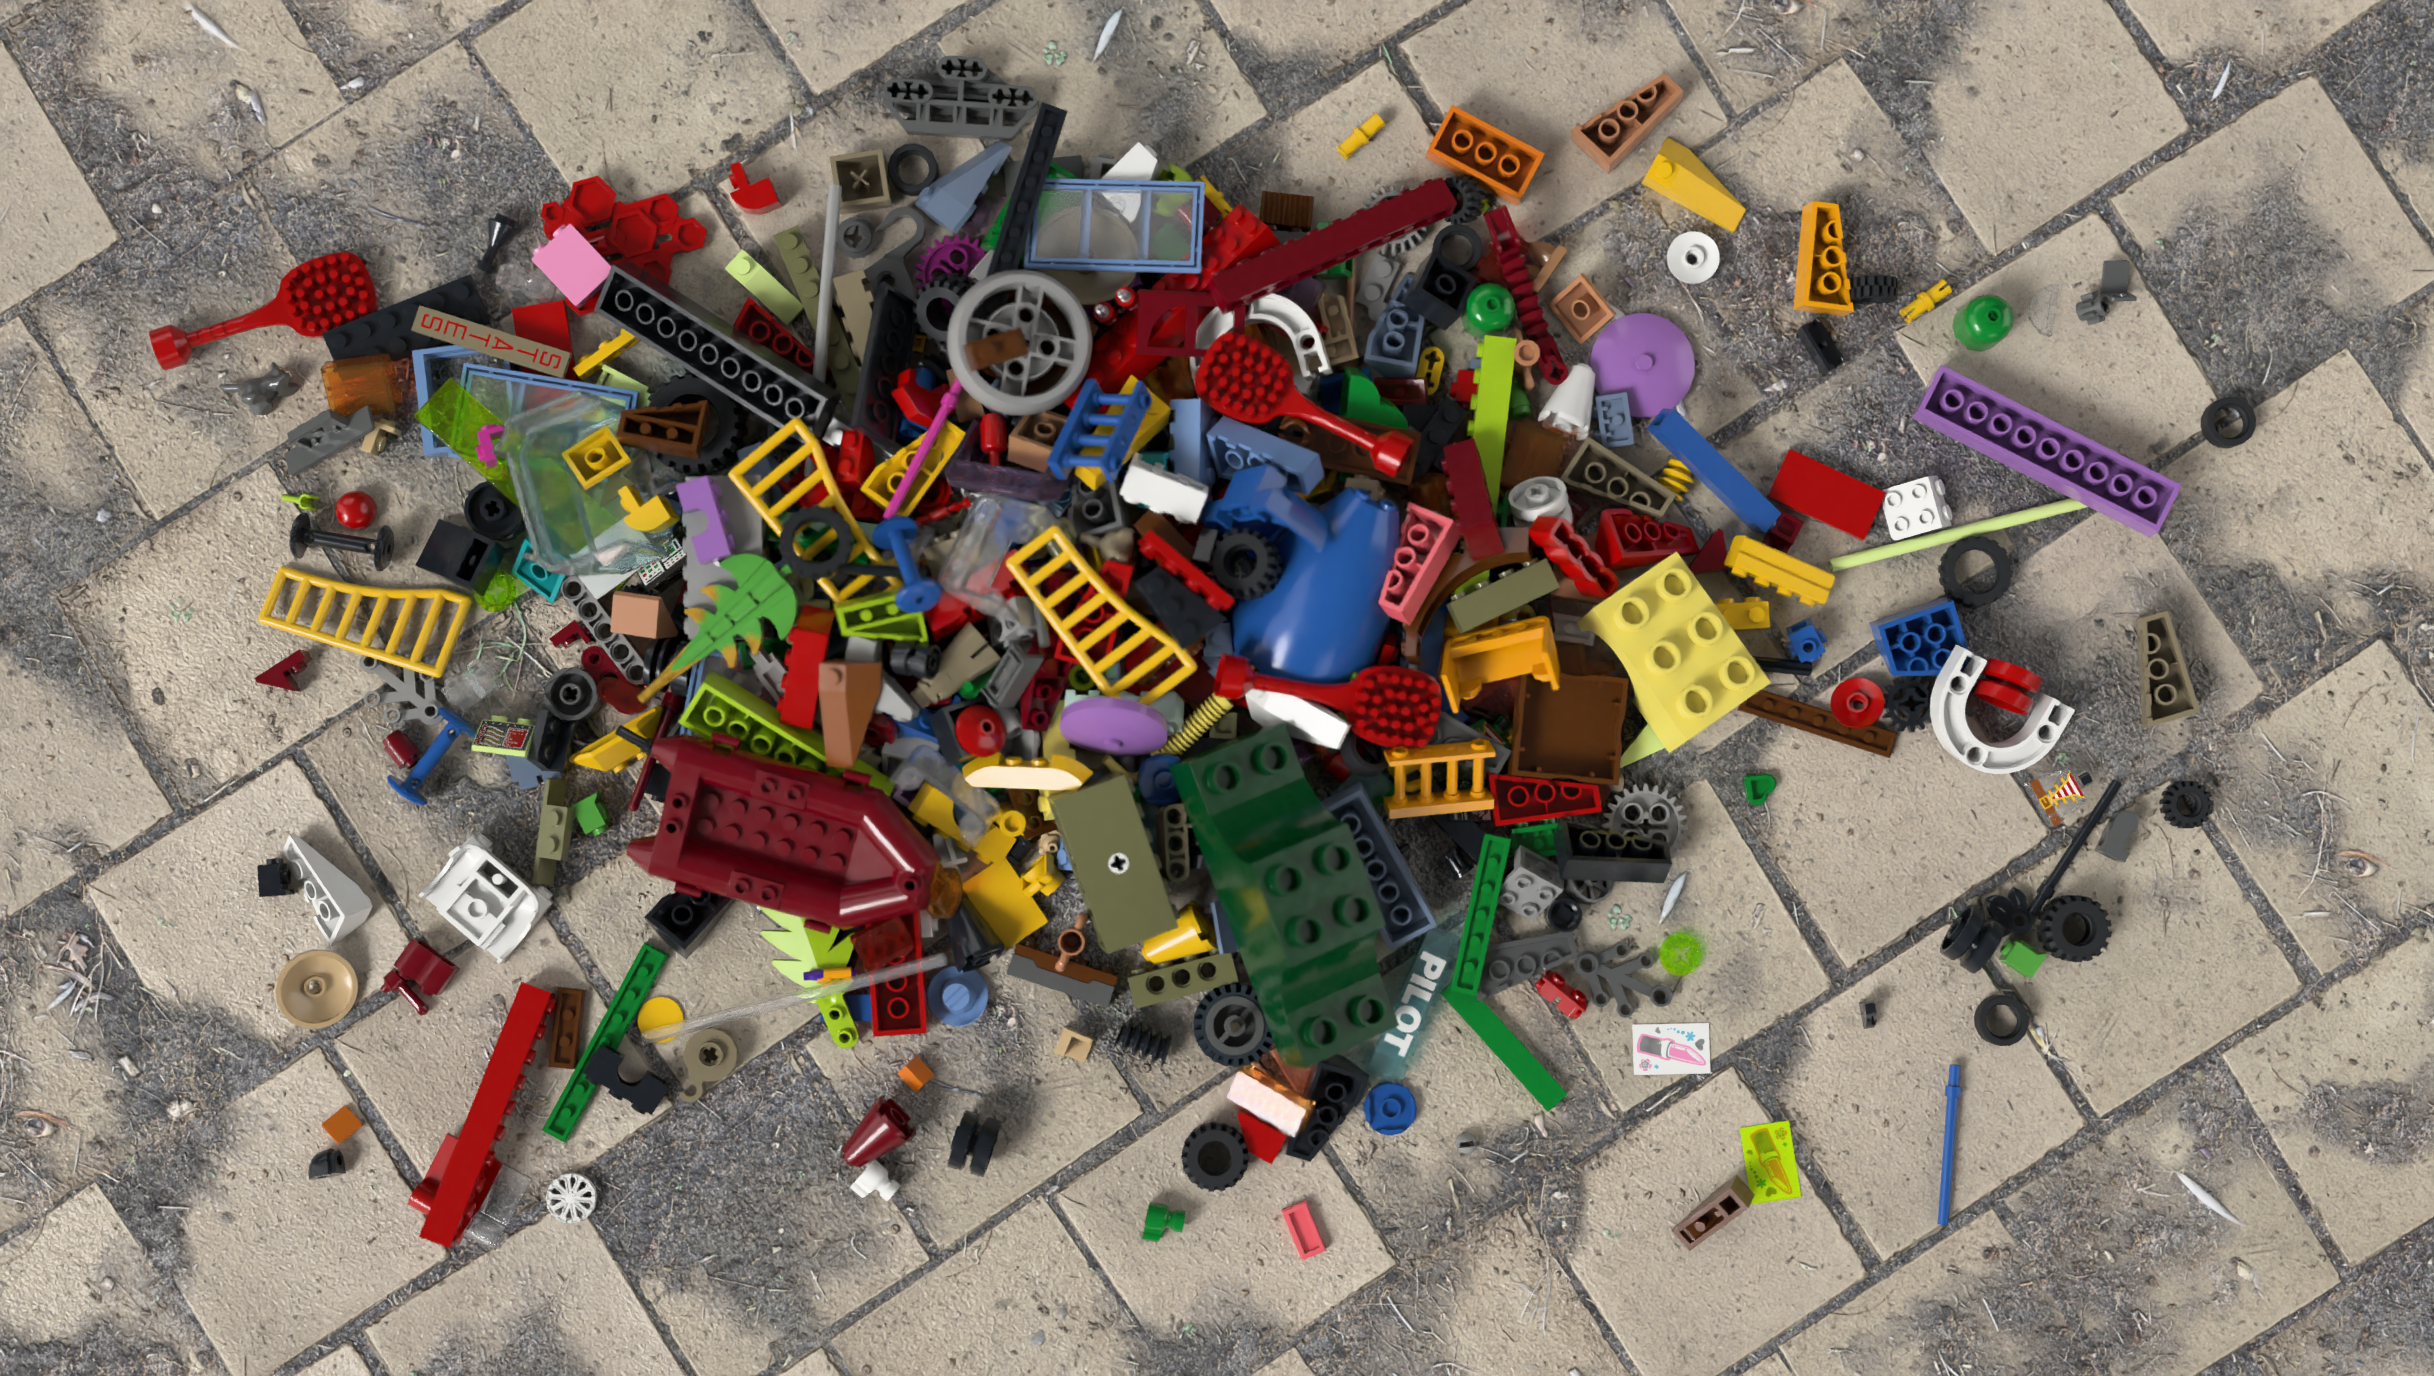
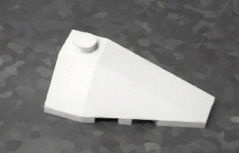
[1245,671,1350,749]
[283,833,373,946]

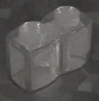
[495,264,557,304]
[441,658,506,717]

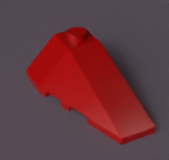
[1594,508,1700,571]
[1054,559,1134,671]

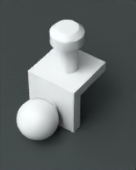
[931,827,967,881]

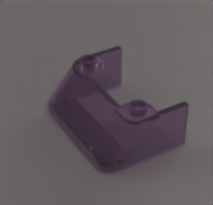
[945,420,1076,503]

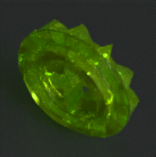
[474,570,517,612]
[1659,933,1702,976]

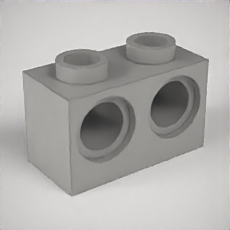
[986,596,1037,651]

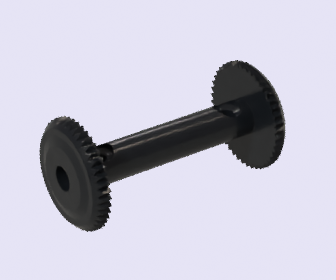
[289,513,394,571]

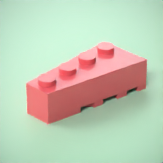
[1379,502,1461,625]

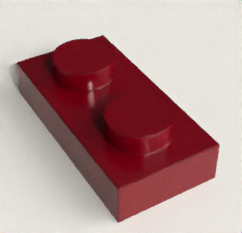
[1373,377,1429,405]

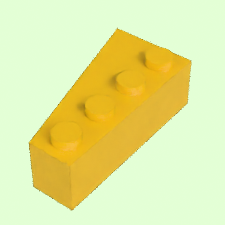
[1075,374,1171,491]

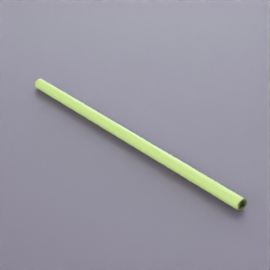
[1829,498,2088,572]

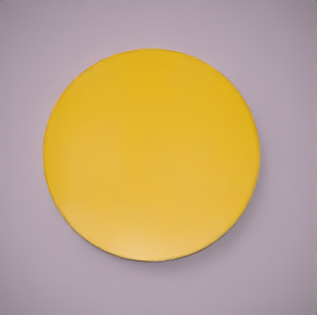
[638,997,684,1043]

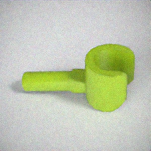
[281,494,319,511]

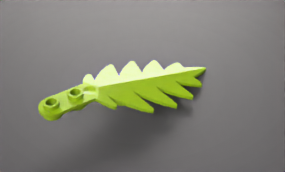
[758,906,859,1048]

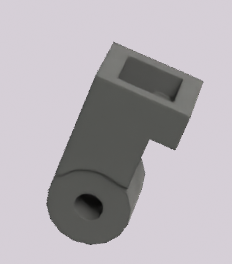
[2094,811,2139,862]

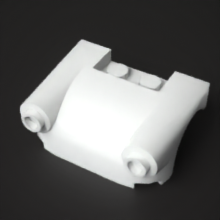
[418,834,553,964]

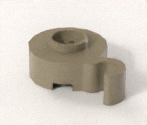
[679,1027,740,1103]

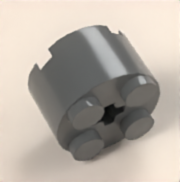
[544,668,604,722]

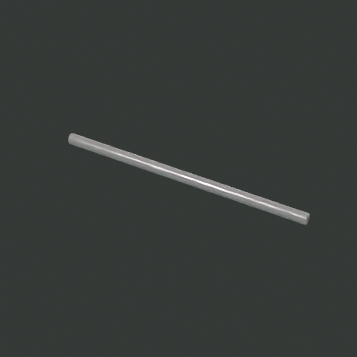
[804,184,842,477]

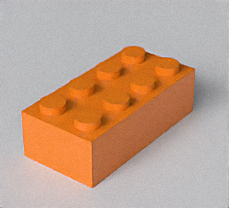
[1425,105,1545,206]

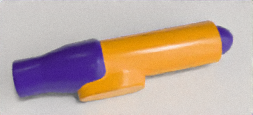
[803,967,857,983]

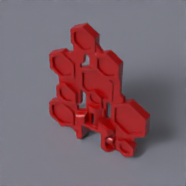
[540,176,708,317]

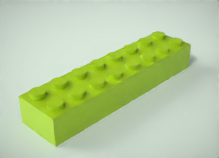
[678,669,896,797]

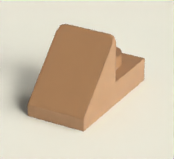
[946,369,985,423]

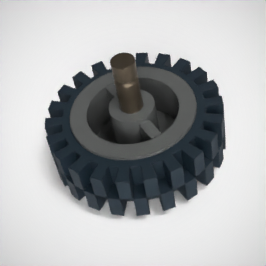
[1193,983,1273,1067]

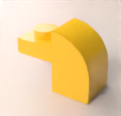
[618,485,681,533]

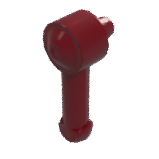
[380,968,429,1016]

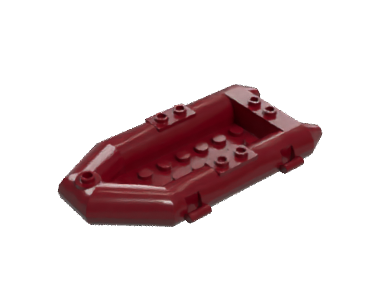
[627,731,941,935]

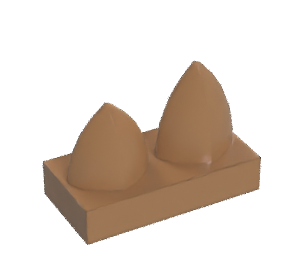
[1525,241,1568,295]

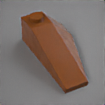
[819,659,882,768]

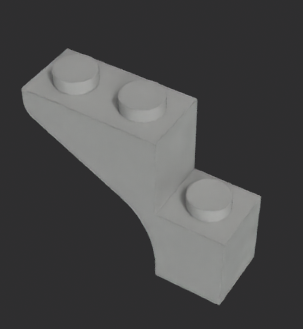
[844,636,920,722]

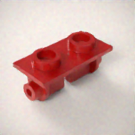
[1534,970,1589,1019]

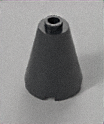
[944,896,1007,973]

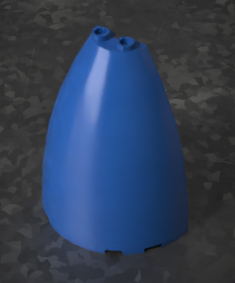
[1222,487,1400,684]

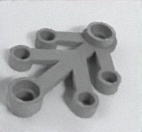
[359,650,444,725]

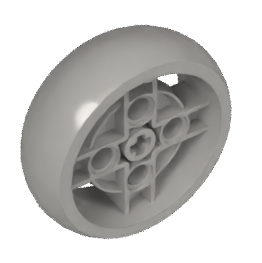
[947,270,1092,416]

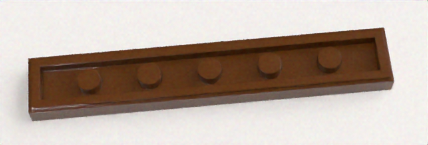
[1737,689,1897,758]

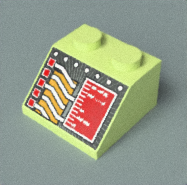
[471,715,535,757]

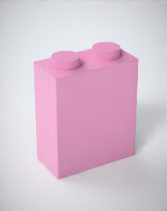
[531,224,612,309]

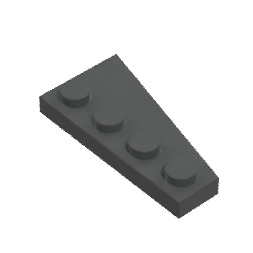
[1425,710,1512,774]
[1476,931,1578,1002]

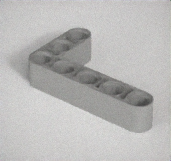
[561,573,645,686]

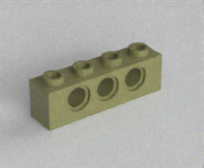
[1127,948,1239,1009]

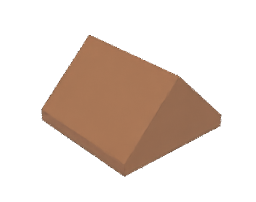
[1547,273,1616,345]
[610,591,679,639]

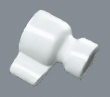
[850,1160,901,1202]

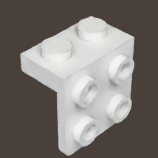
[1881,475,1952,540]

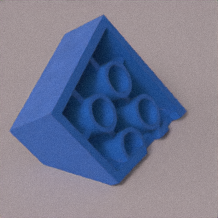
[1869,597,1971,676]

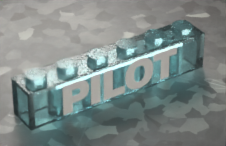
[1365,926,1461,1084]

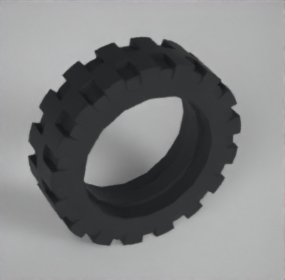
[779,505,853,580]
[1938,536,2013,607]

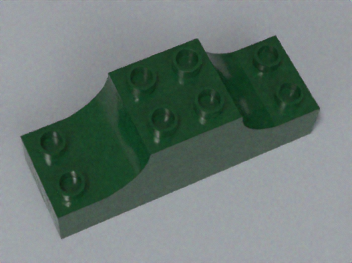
[1168,723,1399,1068]

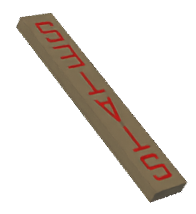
[411,305,572,379]

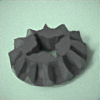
[837,217,877,259]

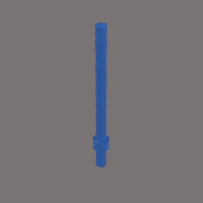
[1937,1064,1962,1225]

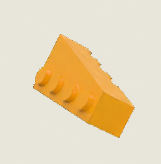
[1793,201,1854,316]

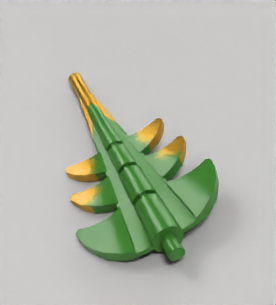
[637,553,798,704]

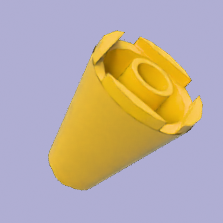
[1141,900,1217,964]

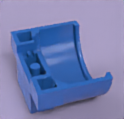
[1199,464,1327,563]

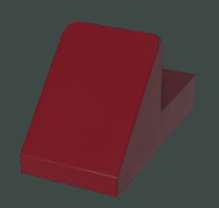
[255,649,313,692]

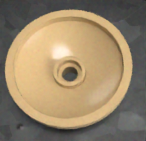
[275,949,358,1029]

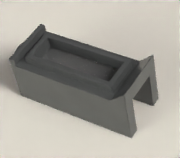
[980,640,1044,708]

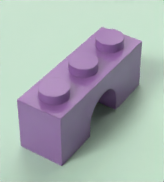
[676,476,737,565]

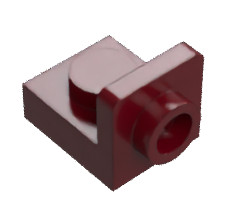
[549,620,595,649]

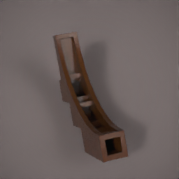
[1131,509,1206,687]

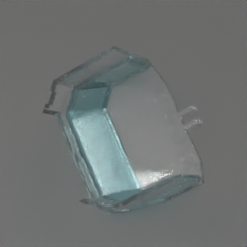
[491,390,678,576]

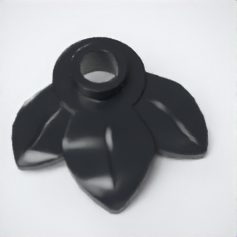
[1985,887,2034,937]

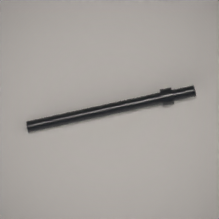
[2027,779,2122,917]

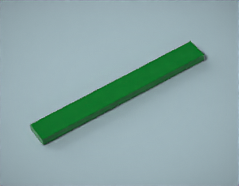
[542,942,669,1143]

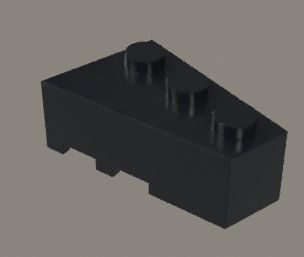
[1133,567,1227,650]

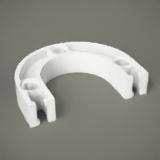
[1190,293,1333,412]
[1930,645,2075,774]

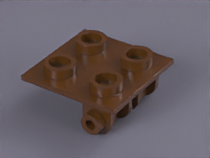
[1008,788,1058,840]

